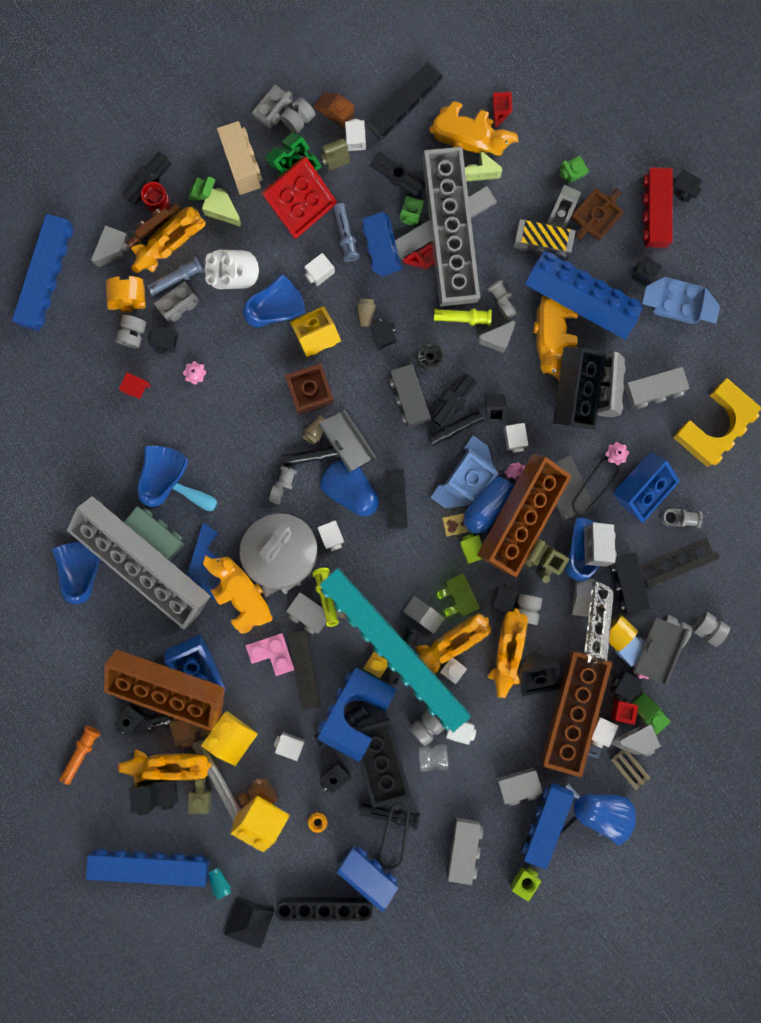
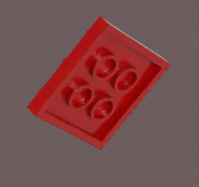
[261,156,338,239]

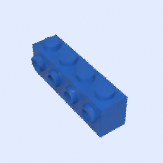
[521,782,574,870]

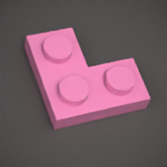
[246,633,295,676]

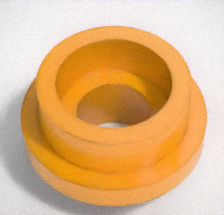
[308,812,327,833]

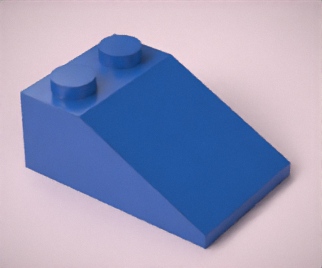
[165,634,227,692]

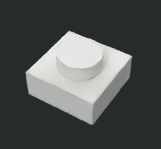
[440,658,467,684]

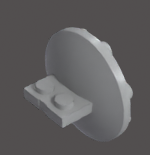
[240,514,317,589]

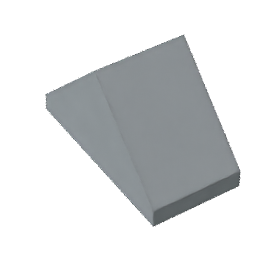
[478,321,515,353]
[571,578,597,617]
[403,596,445,634]

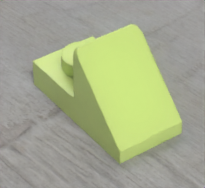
[465,152,502,181]

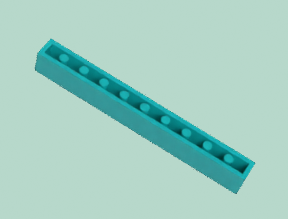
[320,568,471,733]

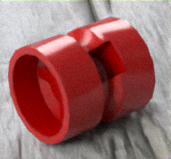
[141,182,170,213]

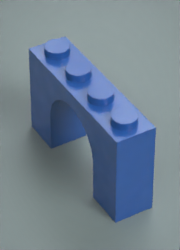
[317,667,397,762]

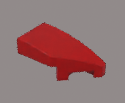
[492,92,512,128]
[403,242,435,269]

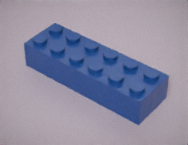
[525,251,644,340]

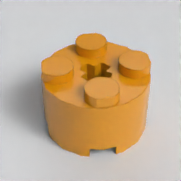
[105,276,146,313]

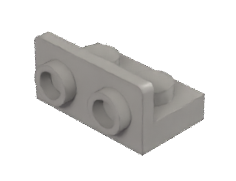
[252,85,293,129]
[154,281,199,323]

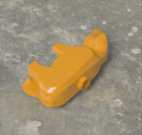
[430,101,518,156]
[131,207,206,273]
[533,295,578,381]
[203,556,273,634]
[487,609,528,698]
[416,614,492,674]
[118,749,212,783]

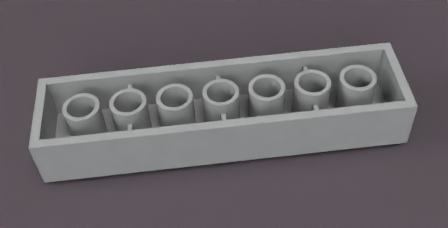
[422,147,480,307]
[67,496,211,630]

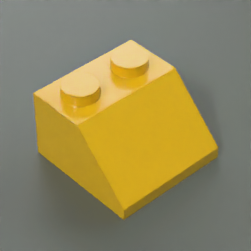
[290,306,341,357]
[201,711,258,766]
[231,796,289,852]

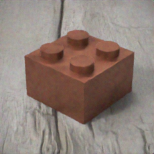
[285,363,334,415]

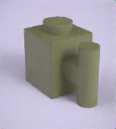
[320,139,350,171]
[524,539,549,568]
[537,545,569,583]
[188,778,212,814]

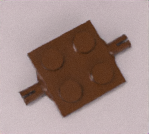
[571,188,625,241]
[125,203,181,248]

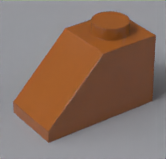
[314,92,355,129]

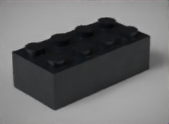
[553,347,606,429]
[353,718,411,808]

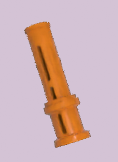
[59,725,101,785]

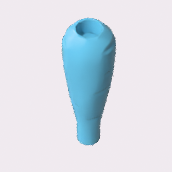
[173,483,217,511]

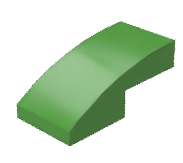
[187,176,215,201]

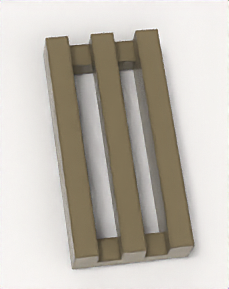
[610,749,651,791]

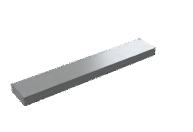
[395,186,497,260]

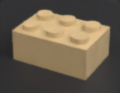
[217,121,262,195]

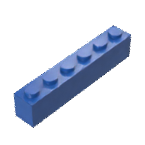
[12,214,73,332]
[86,848,209,887]

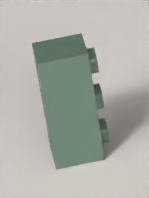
[124,506,185,561]

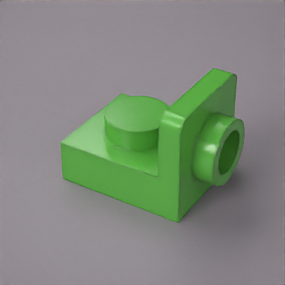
[559,155,589,184]
[400,196,424,225]

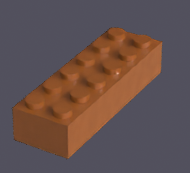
[477,454,572,578]
[104,649,225,731]
[540,650,612,777]

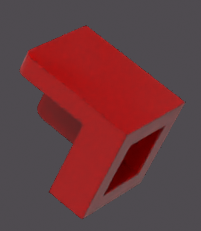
[119,373,151,399]
[611,699,638,725]

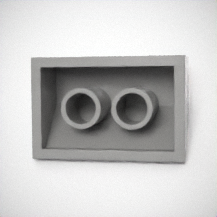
[597,352,626,418]

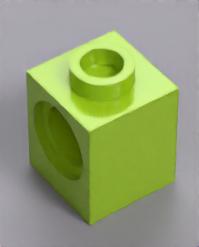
[460,534,482,564]
[510,866,541,902]

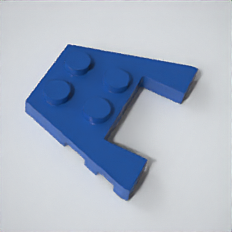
[187,523,245,602]

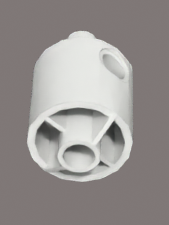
[205,250,259,289]

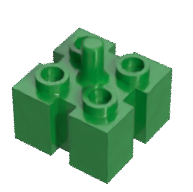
[265,132,322,177]

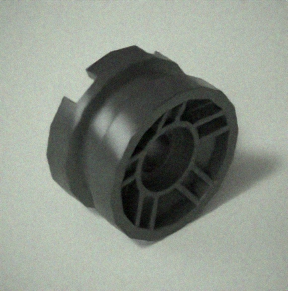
[416,342,443,371]

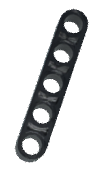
[367,62,443,140]
[275,897,373,921]

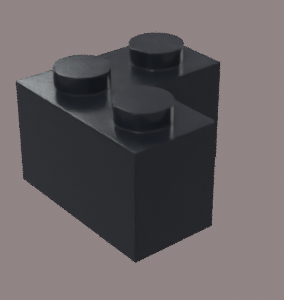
[129,780,178,815]

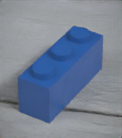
[362,212,403,277]

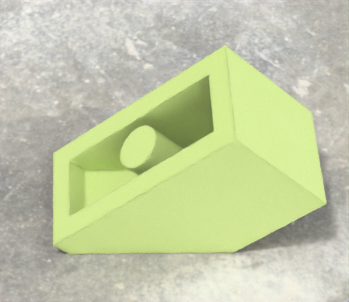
[202,188,241,226]

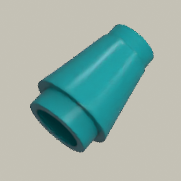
[208,868,231,900]

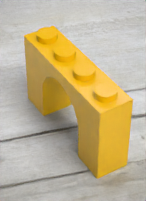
[673,378,761,467]

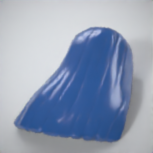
[242,274,305,328]
[137,446,188,507]
[320,459,379,517]
[463,477,514,534]
[565,517,599,581]
[52,542,100,605]
[574,794,636,846]

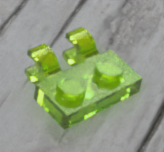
[435,573,480,617]

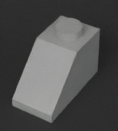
[546,185,581,228]
[91,226,130,267]
[611,725,661,757]

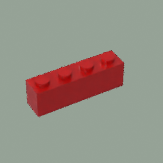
[642,168,673,248]

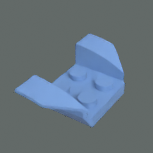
[642,277,720,324]
[430,435,499,508]

